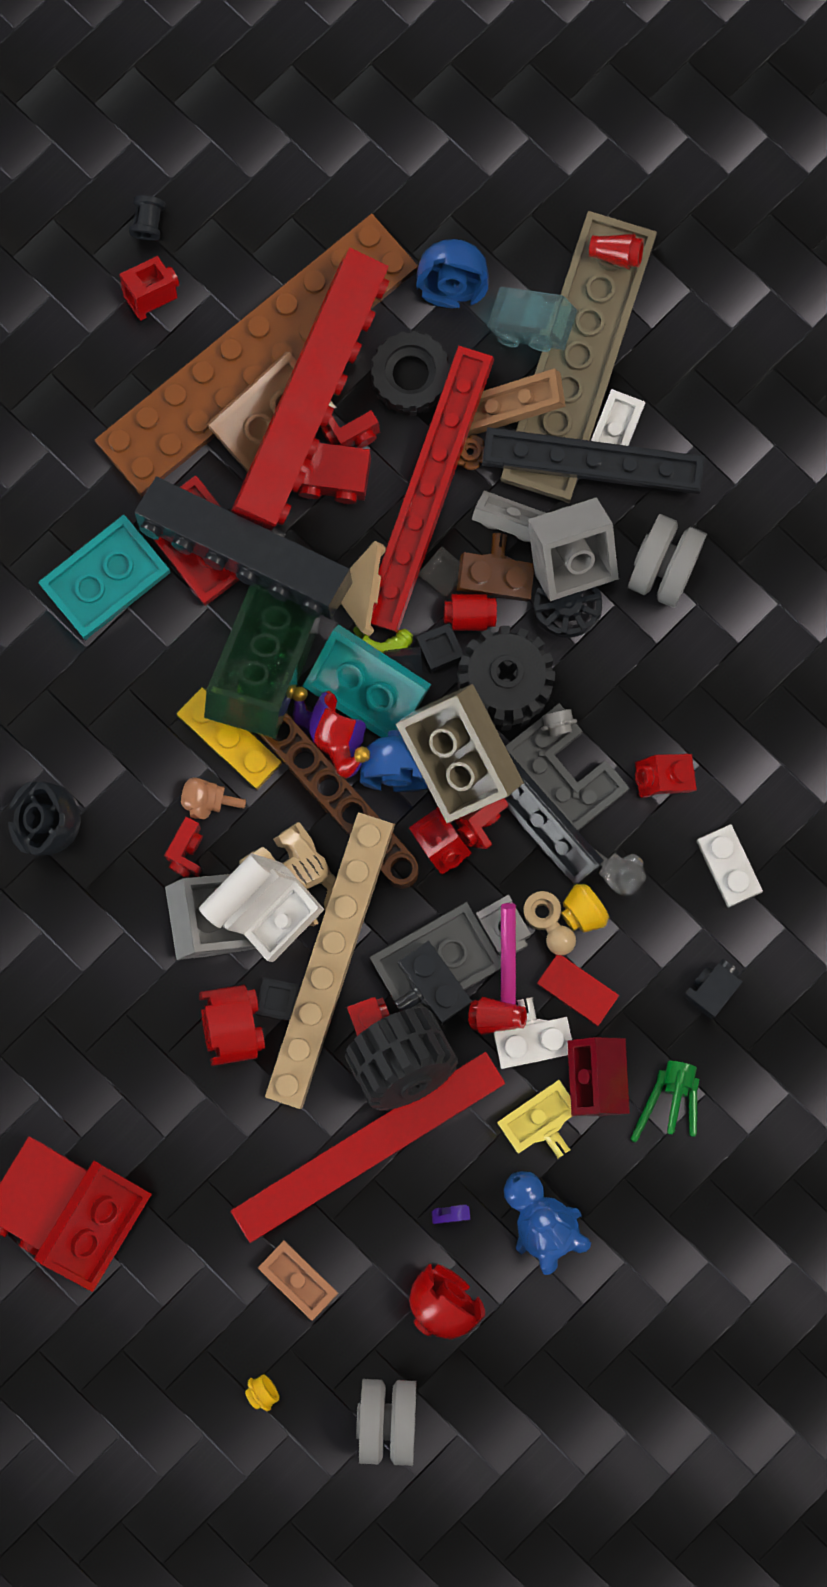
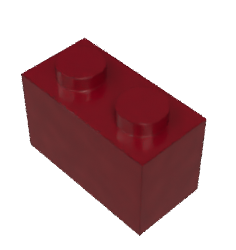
[568,1037,630,1116]

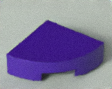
[431,1205,470,1224]

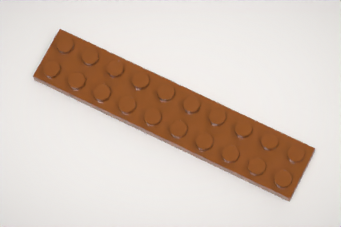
[95,214,418,497]

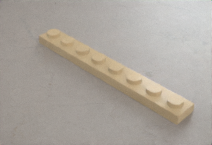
[265,812,395,1109]

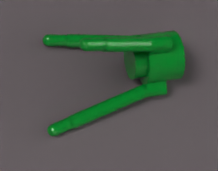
[631,1061,700,1142]

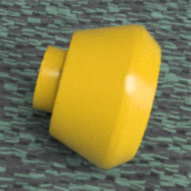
[561,884,609,933]

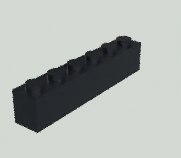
[134,476,352,619]

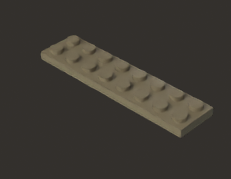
[500,211,657,503]

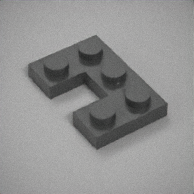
[505,703,630,831]

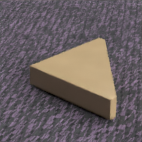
[341,541,386,636]

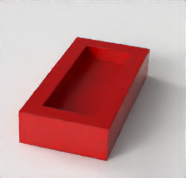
[536,955,620,1027]

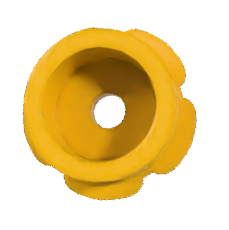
[245,1375,279,1411]

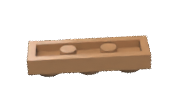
[467,368,566,437]

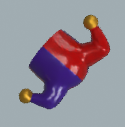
[291,687,370,779]

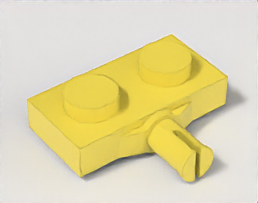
[497,1080,573,1159]

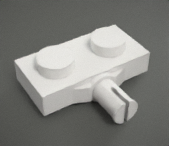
[493,997,572,1069]

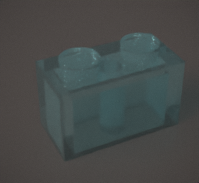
[487,287,577,352]

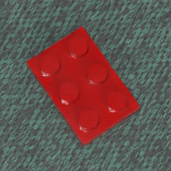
[153,475,239,606]
[34,1161,152,1292]

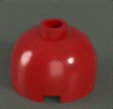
[409,1264,485,1339]

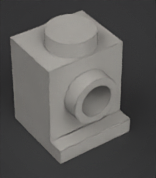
[476,894,531,956]

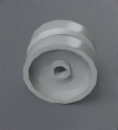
[628,514,707,608]
[356,1379,416,1466]

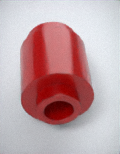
[444,594,497,631]

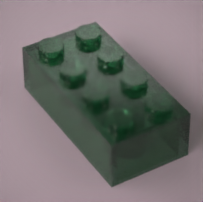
[204,584,320,739]

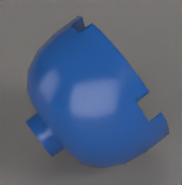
[416,239,489,308]
[360,730,429,792]

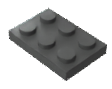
[370,902,501,1010]

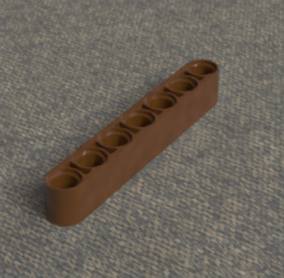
[238,686,419,889]

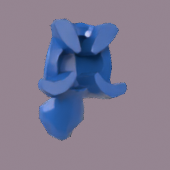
[504,1171,591,1275]

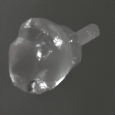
[593,848,646,897]

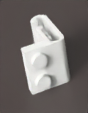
[199,853,324,962]

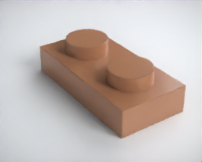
[258,1241,339,1321]

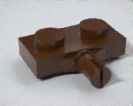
[457,533,534,602]

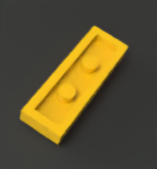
[177,688,282,790]

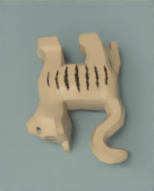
[239,822,336,927]

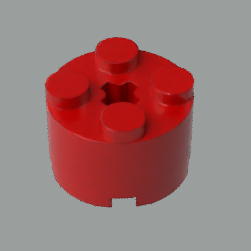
[199,984,265,1066]

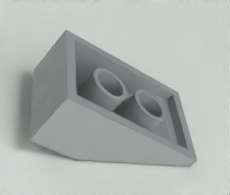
[165,874,295,960]

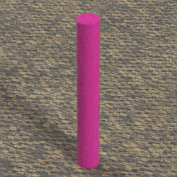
[501,903,516,1005]

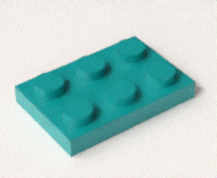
[38,515,171,640]
[303,625,431,738]

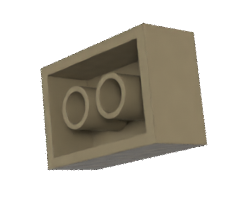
[396,684,524,823]

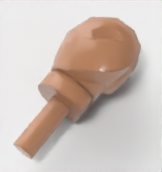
[181,777,246,819]

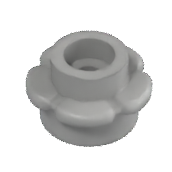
[541,709,577,737]

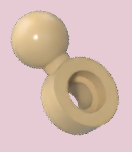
[524,891,576,955]

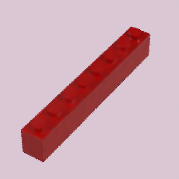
[231,247,390,531]

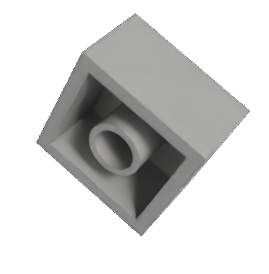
[527,497,619,601]

